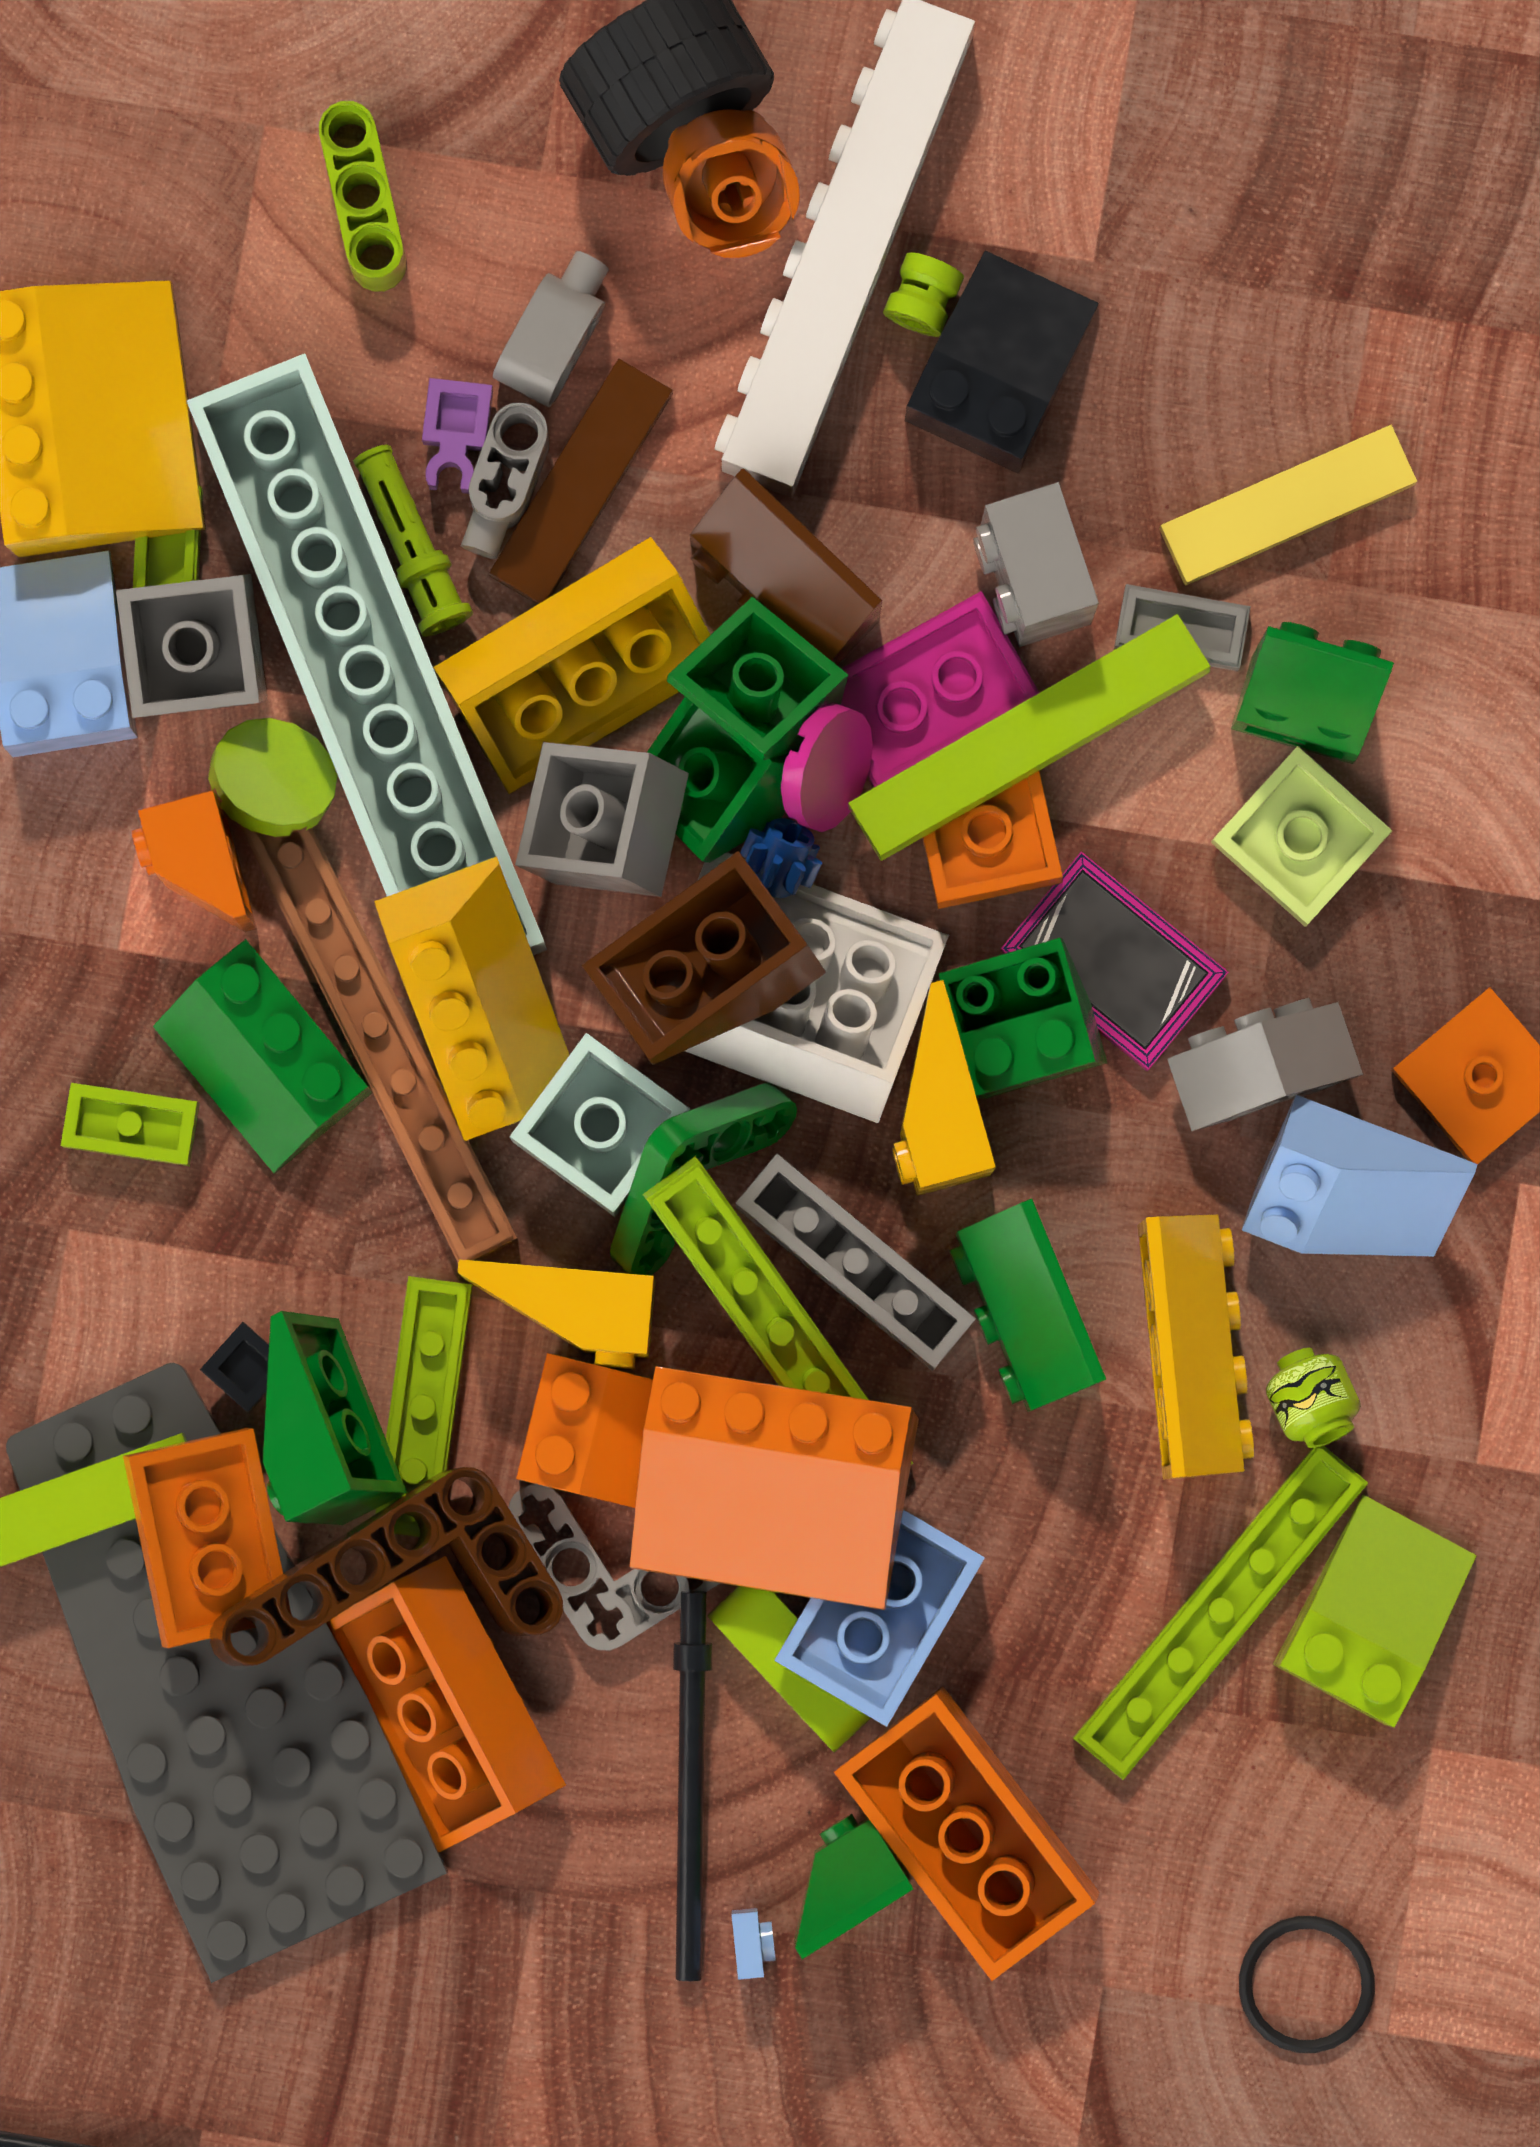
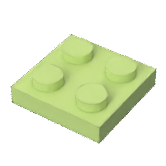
[1211,746,1392,927]

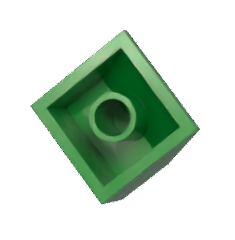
[667,597,848,760]

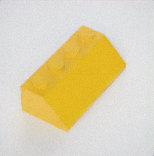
[433,537,710,794]
[374,856,569,1141]
[1137,1214,1254,1480]

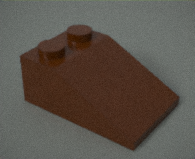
[581,851,826,1065]

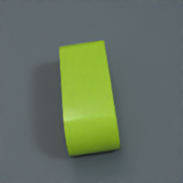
[319,101,406,292]
[707,1586,871,1753]

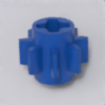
[740,818,823,898]

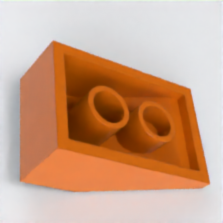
[516,1353,653,1508]

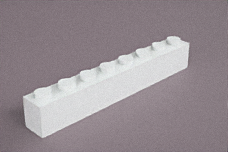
[714,0,975,498]

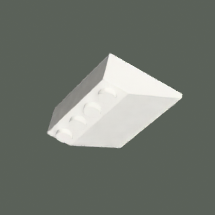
[685,853,949,1123]

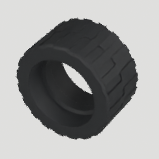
[559,0,774,176]

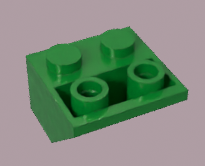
[939,937,1107,1099]

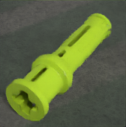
[353,444,473,637]

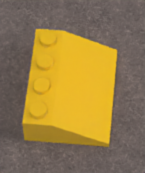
[0,281,205,558]

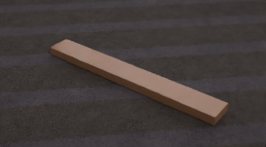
[239,824,518,1262]

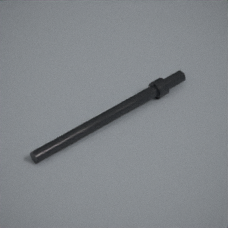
[673,1591,712,1981]

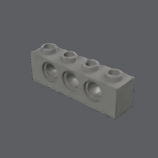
[735,1154,976,1371]

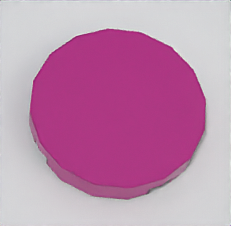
[781,703,873,832]

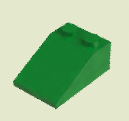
[263,1311,407,1525]

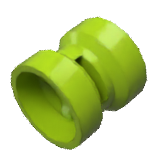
[883,252,964,337]

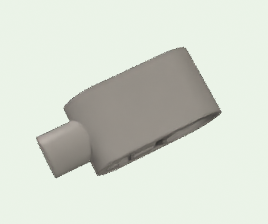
[493,251,609,408]
[461,403,550,559]

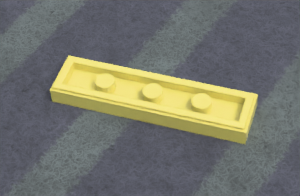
[1159,425,1417,586]

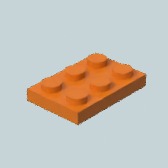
[123,1428,292,1648]

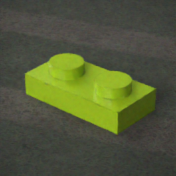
[61,1083,200,1166]

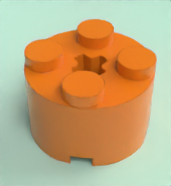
[663,110,800,258]

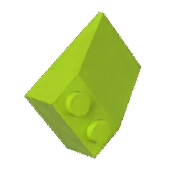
[1273,1495,1477,1728]

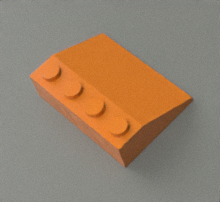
[630,1366,919,1610]

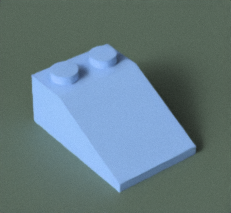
[0,551,138,757]
[1242,1095,1478,1257]
[774,1509,985,1727]

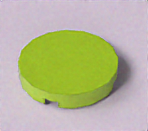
[208,718,337,837]

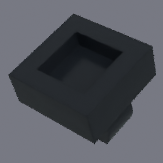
[200,1322,269,1413]

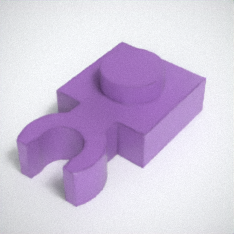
[422,378,493,494]

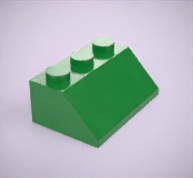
[153,939,373,1174]
[949,1198,1106,1412]

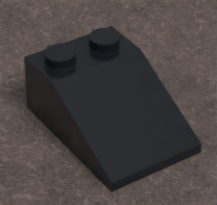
[905,250,1099,474]

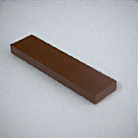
[489,358,673,605]

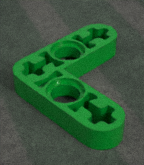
[610,1083,797,1276]

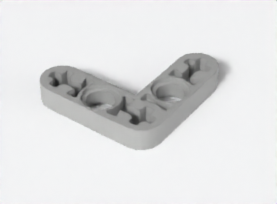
[508,1484,720,1651]

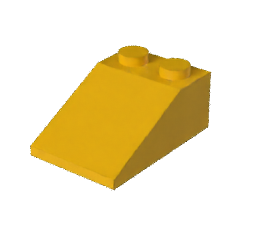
[892,980,996,1196]
[458,1259,656,1369]

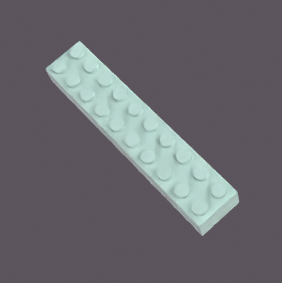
[187,353,547,955]

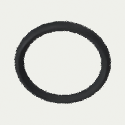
[1239,1916,1375,2053]

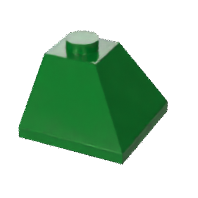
[646,697,799,863]
[794,1814,913,1960]

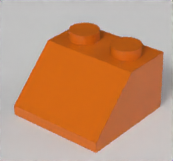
[132,790,257,932]

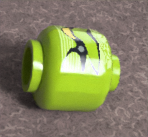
[1266,1347,1361,1448]

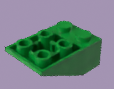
[1231,622,1394,764]

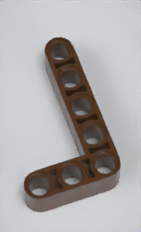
[210,1467,563,1666]

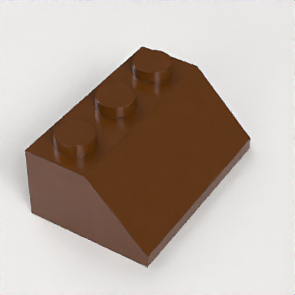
[690,468,882,665]

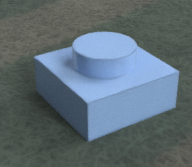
[732,1908,775,1980]

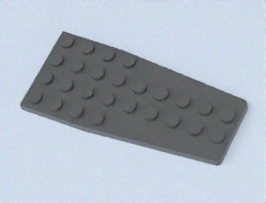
[6,1363,448,1983]

